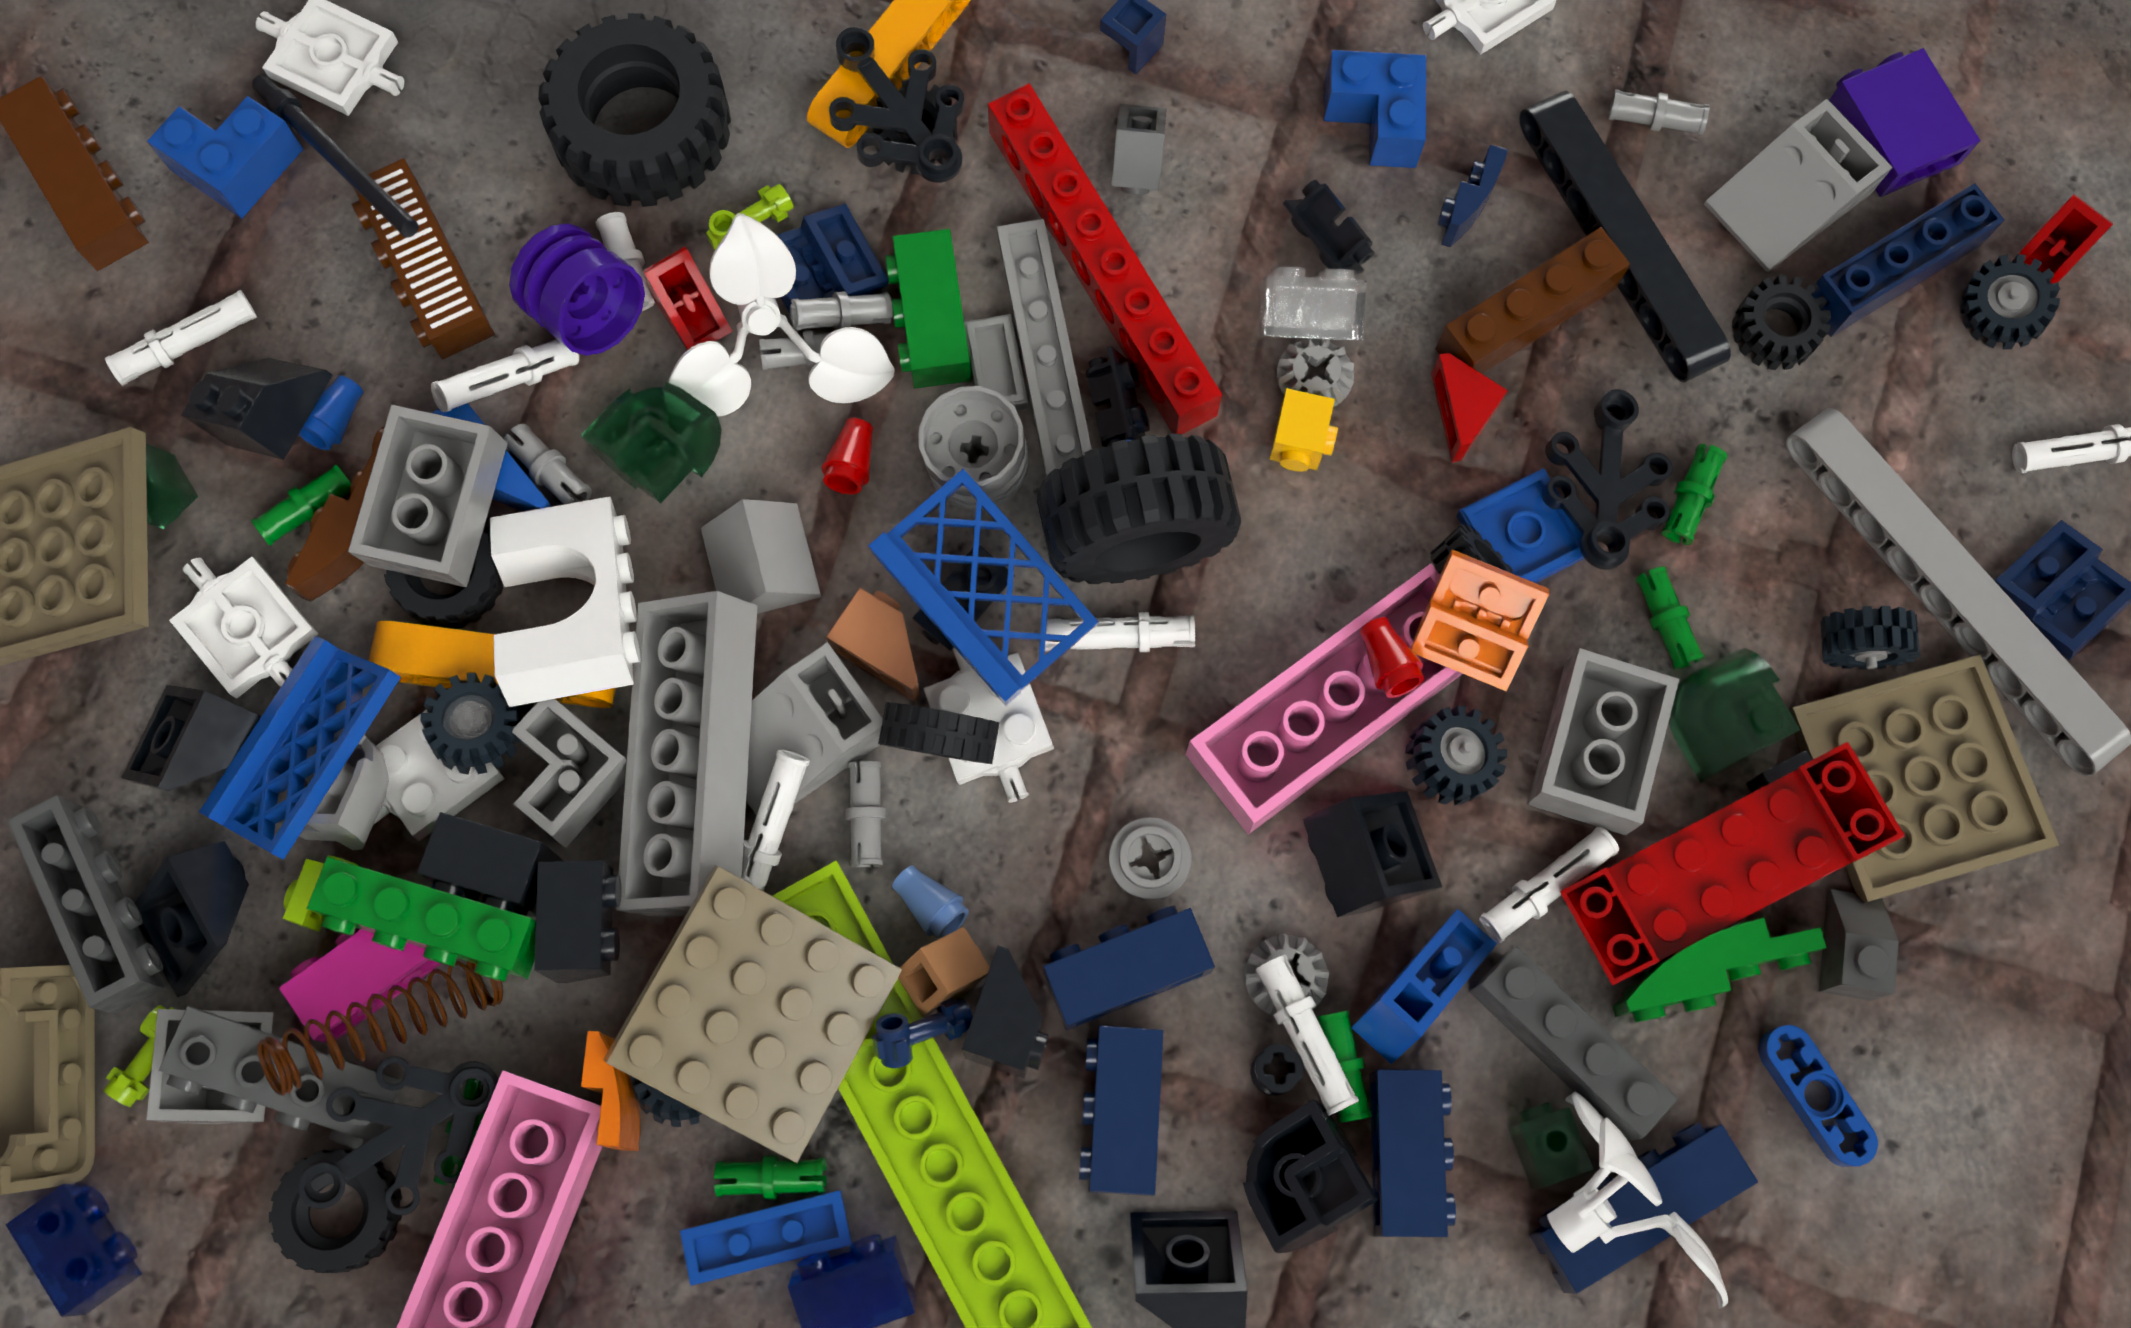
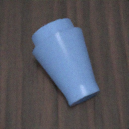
[892,865,969,939]

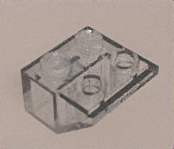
[1258,267,1367,341]

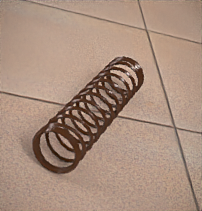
[258,961,504,1096]

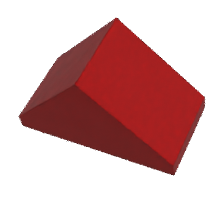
[2012,194,2113,284]
[642,247,733,350]
[1431,353,1508,463]

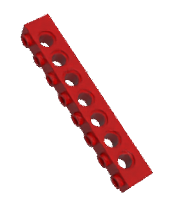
[988,83,1222,435]

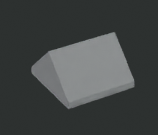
[701,499,821,614]
[146,1009,273,1124]

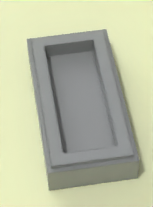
[964,314,1028,411]

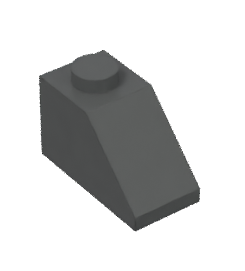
[1111,104,1167,195]
[1819,889,1899,1001]

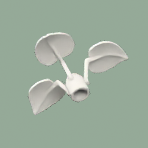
[667,213,895,417]
[1547,1091,1728,1309]

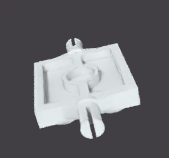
[256,0,404,116]
[1423,0,1557,55]
[169,557,318,699]
[923,648,1054,803]
[374,710,505,841]

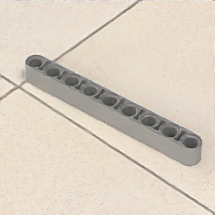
[1786,408,2131,777]

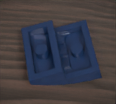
[777,203,889,316]
[1995,520,2131,661]

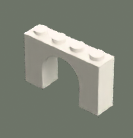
[490,497,641,707]

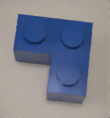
[1324,50,1426,168]
[147,96,303,219]

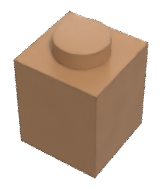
[898,927,990,1017]

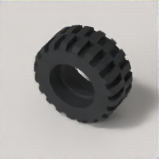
[538,13,731,207]
[1037,434,1242,584]

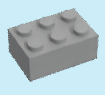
[348,404,508,587]
[1527,648,1679,836]

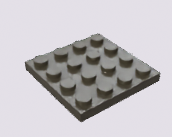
[0,427,149,666]
[1786,654,2059,903]
[603,865,902,1163]

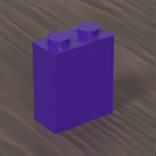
[1829,48,1981,197]

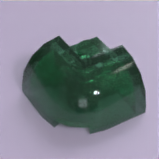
[580,382,722,504]
[1669,648,1800,783]

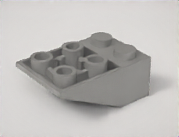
[1704,99,1892,273]
[746,642,883,816]

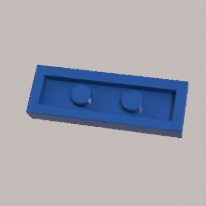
[680,1190,853,1286]

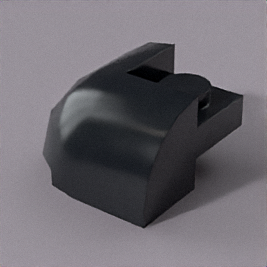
[1243,1099,1378,1253]

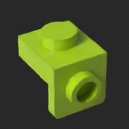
[282,855,359,932]

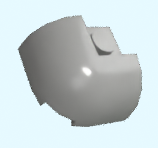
[299,728,389,850]

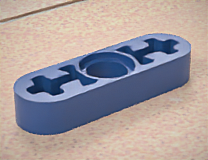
[1758,1025,1878,1167]

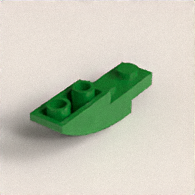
[1613,918,1827,1023]

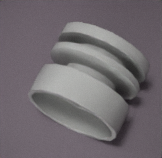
[919,386,1028,511]

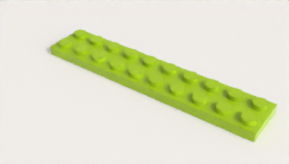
[772,860,1092,1328]

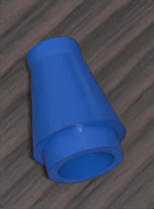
[299,375,364,451]

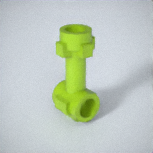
[706,183,794,250]
[103,1005,175,1107]

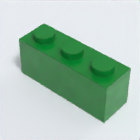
[885,229,971,389]

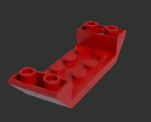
[1560,742,1905,986]

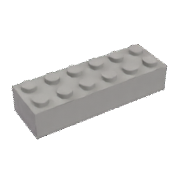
[616,591,758,918]

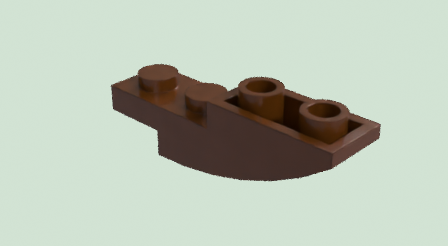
[285,426,385,602]

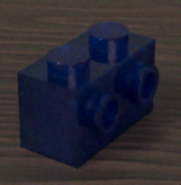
[5,1184,142,1317]
[788,1234,916,1328]

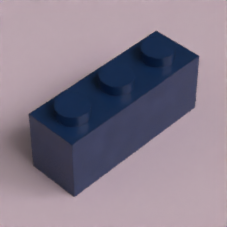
[1043,905,1215,1031]
[1079,1026,1164,1196]
[1369,1070,1456,1237]

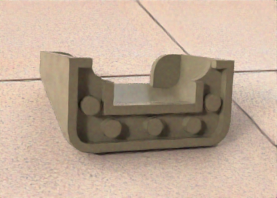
[0,965,95,1195]

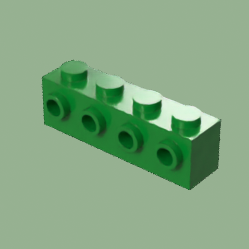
[307,857,536,982]

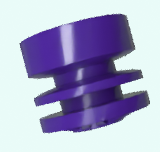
[509,223,645,356]

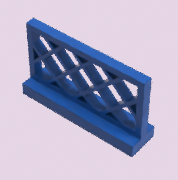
[868,468,1099,706]
[199,636,401,860]

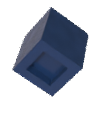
[1100,0,1167,74]

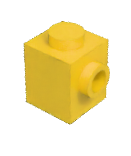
[1269,388,1338,472]

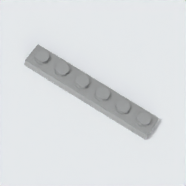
[997,219,1092,478]

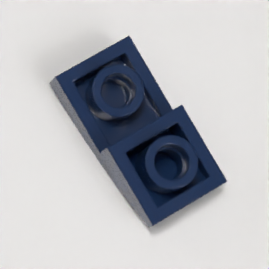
[1438,145,1508,247]

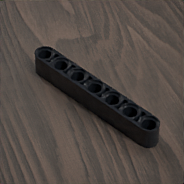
[1519,91,1731,383]

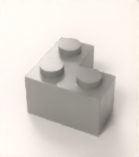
[512,699,627,848]

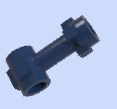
[872,998,973,1068]

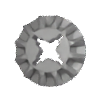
[1277,335,1354,407]
[1109,818,1192,900]
[1245,933,1329,1016]

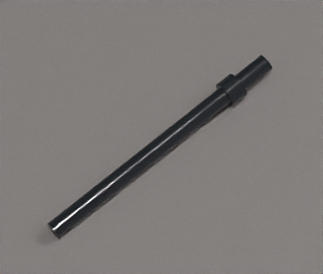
[252,74,419,238]

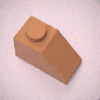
[826,588,920,702]

